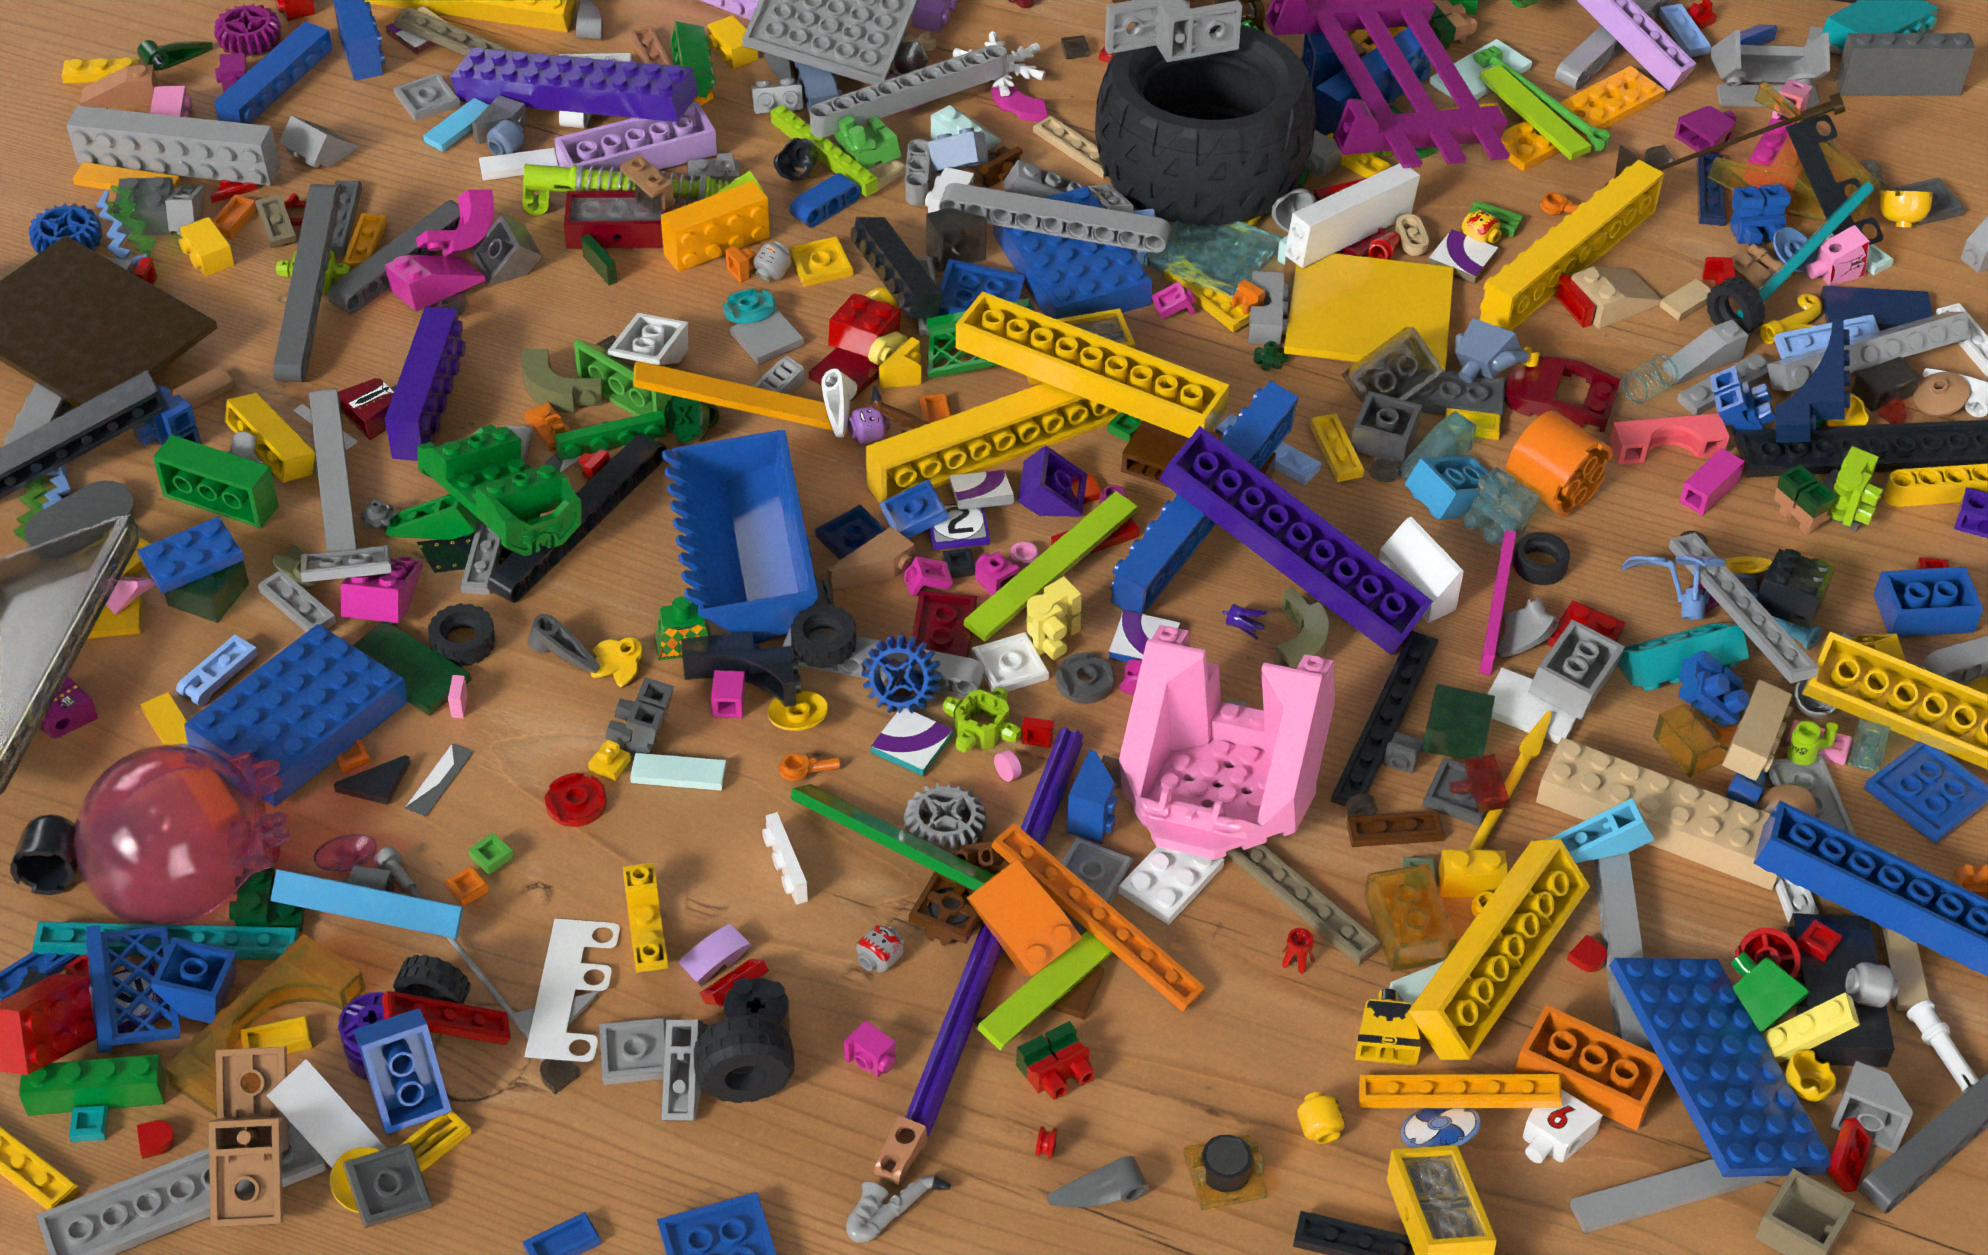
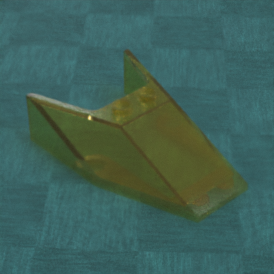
[1708,80,1882,222]

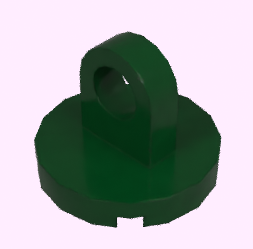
[665,396,719,443]

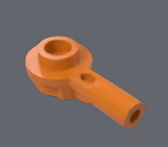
[1540,192,1579,215]
[779,753,840,782]

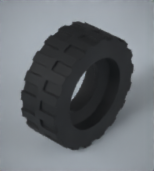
[1706,277,1766,334]
[428,603,496,667]
[791,604,856,668]
[393,955,471,1004]

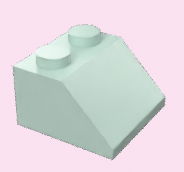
[931,105,1001,150]

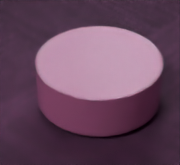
[1010,542,1039,569]
[994,750,1021,782]

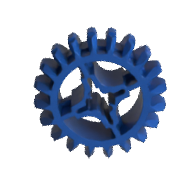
[29,203,102,254]
[861,634,942,714]

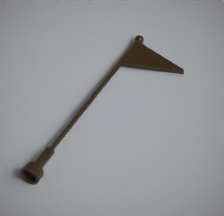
[1604,92,1845,187]

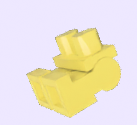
[1027,576,1082,660]

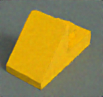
[879,337,921,388]

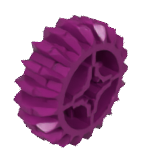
[214,3,282,57]

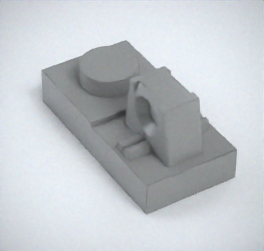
[688,153,739,183]

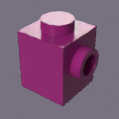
[215,53,248,92]

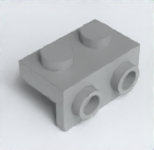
[750,78,803,114]

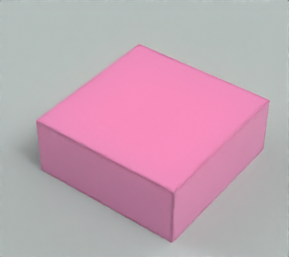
[448,675,468,718]

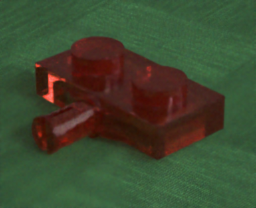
[1449,754,1510,813]

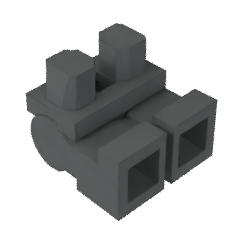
[606,677,674,756]

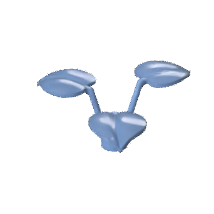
[1621,555,1757,620]

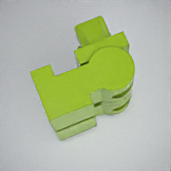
[1827,446,1883,527]

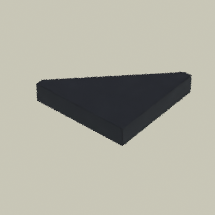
[334,755,411,805]

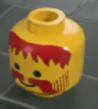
[1461,210,1501,244]

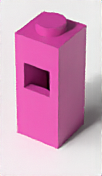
[1679,448,1745,516]

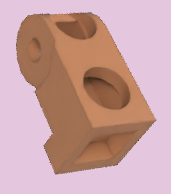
[874,1115,928,1186]

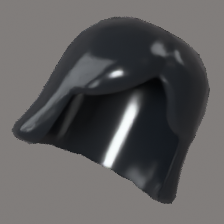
[773,138,818,181]

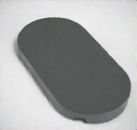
[25,480,134,559]

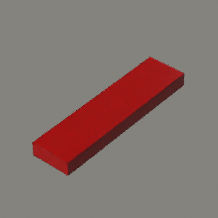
[382,990,511,1045]

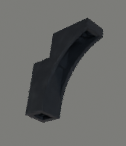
[681,632,801,707]

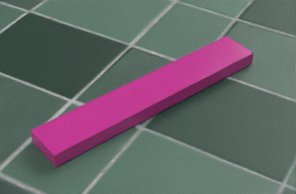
[1479,530,1516,675]

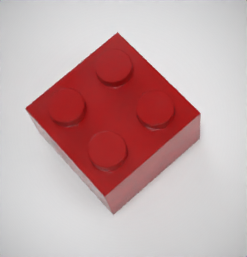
[828,293,901,357]

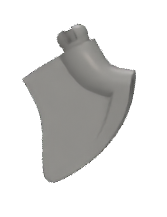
[1497,597,1559,658]

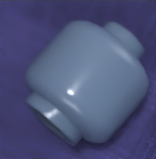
[487,119,525,155]

